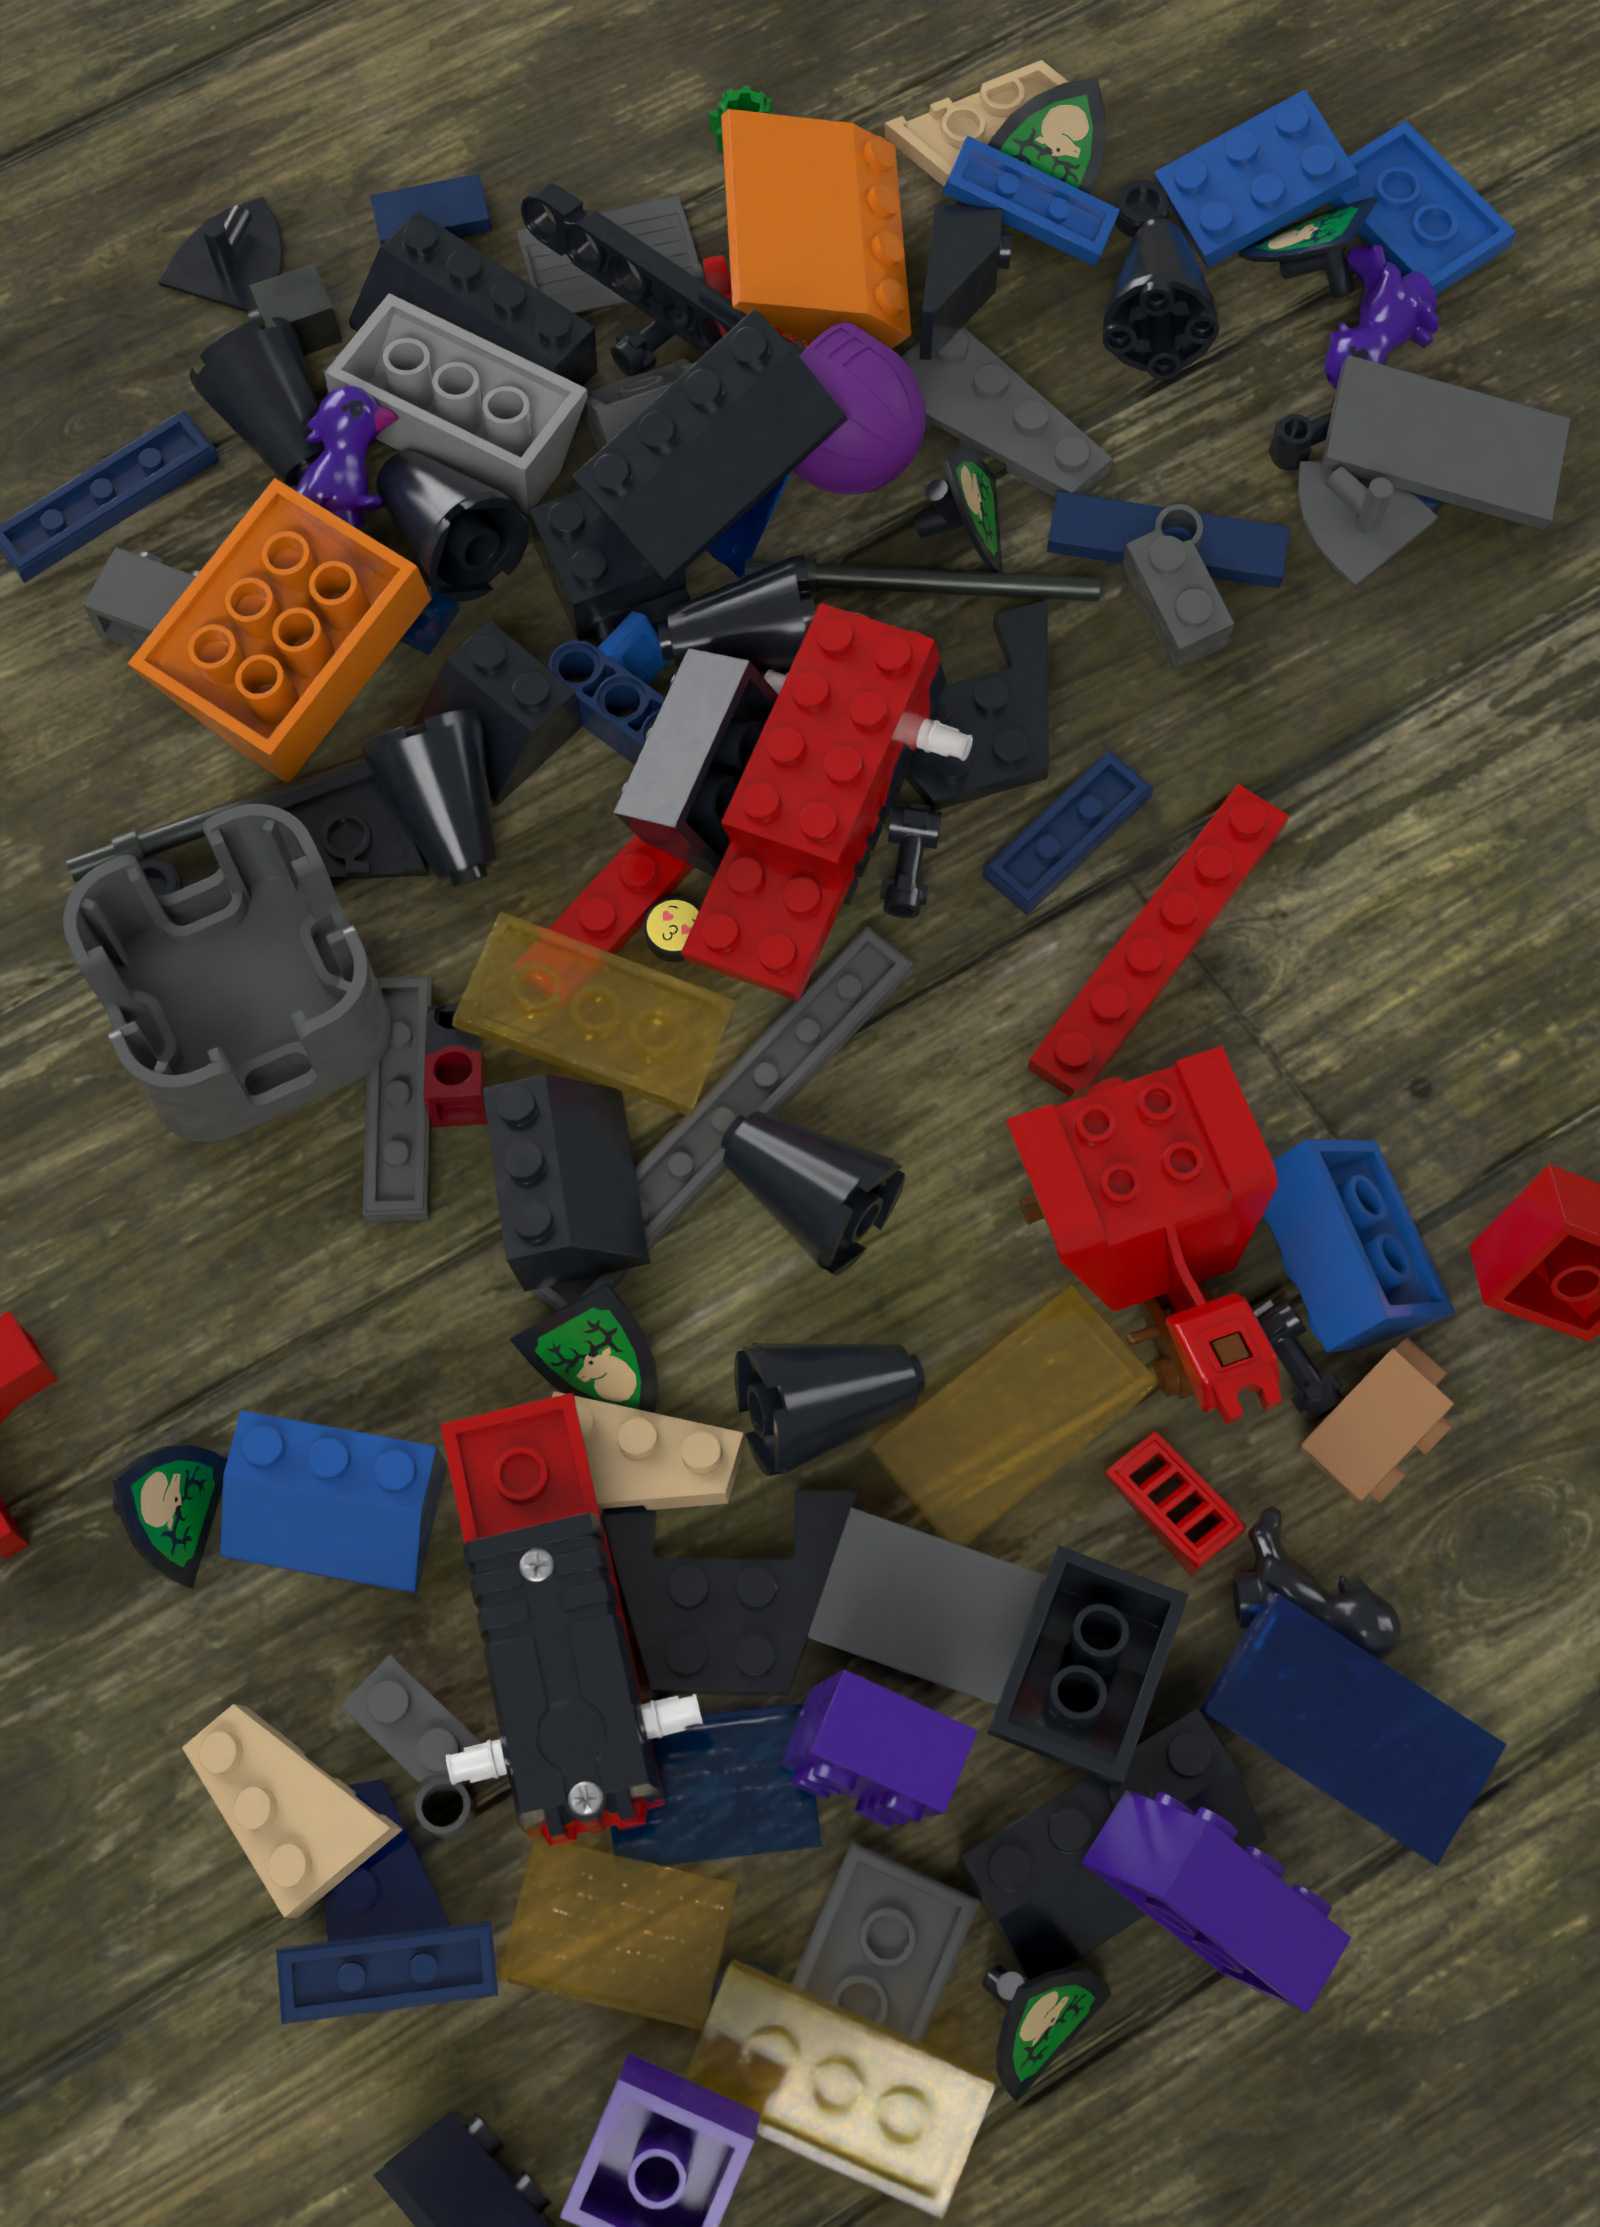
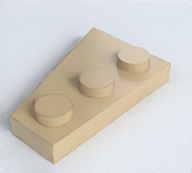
[884,60,1069,187]
[552,1391,746,1514]
[182,1704,403,1918]

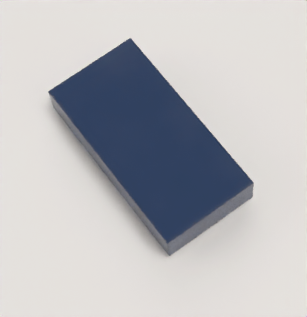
[370,173,492,245]

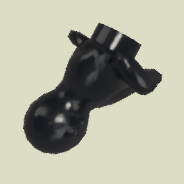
[1233,1506,1401,1685]

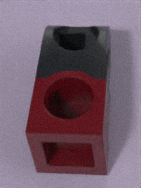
[423,1003,487,1128]

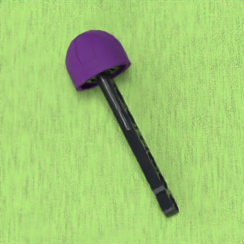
[521,183,926,495]

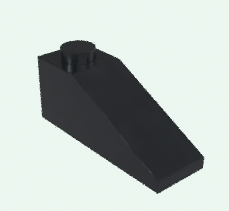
[919,204,1012,360]

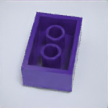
[779,1670,978,1828]
[1081,1790,1352,2014]

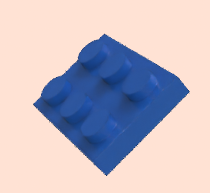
[1154,89,1359,268]
[1328,120,1516,295]

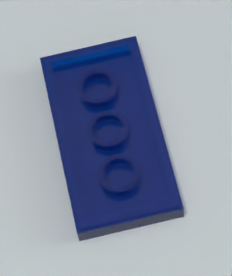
[1199,1592,1507,1865]

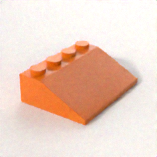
[721,109,912,349]
[127,478,432,782]

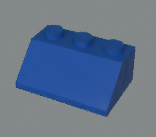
[1262,1139,1456,1352]
[220,1410,447,1594]

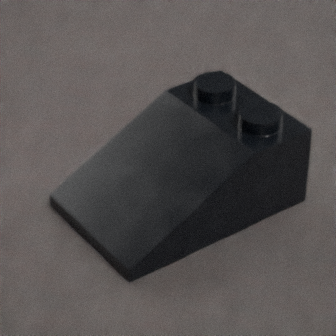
[987,1545,1189,1787]

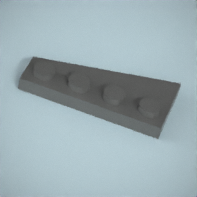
[901,327,1113,498]

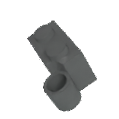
[1122,504,1235,671]
[341,1654,482,1840]

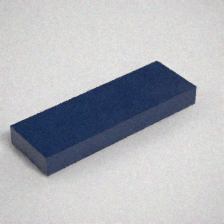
[983,750,1154,916]
[276,1920,498,2024]

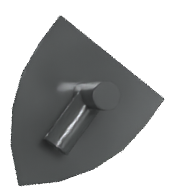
[1297,461,1438,588]

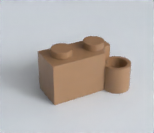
[1299,1337,1454,1507]

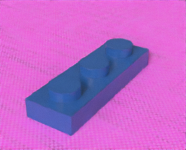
[942,135,1120,266]

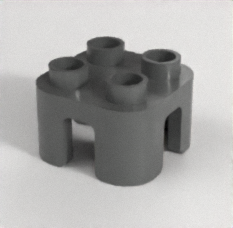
[63,804,391,1142]

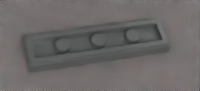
[363,976,434,1222]

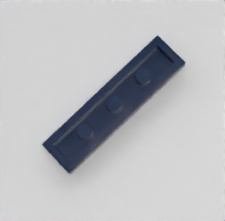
[0,410,219,583]
[1047,491,1290,588]

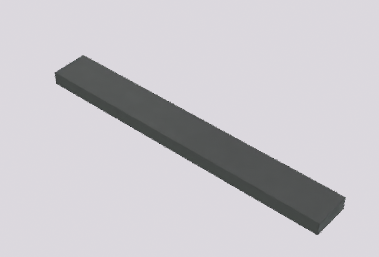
[530,926,914,1312]

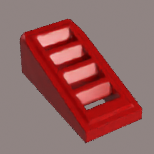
[1104,1431,1247,1577]

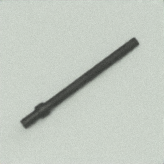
[745,557,1100,602]
[66,755,368,882]

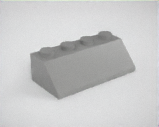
[325,293,588,514]

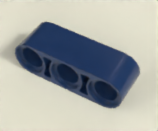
[549,640,665,765]

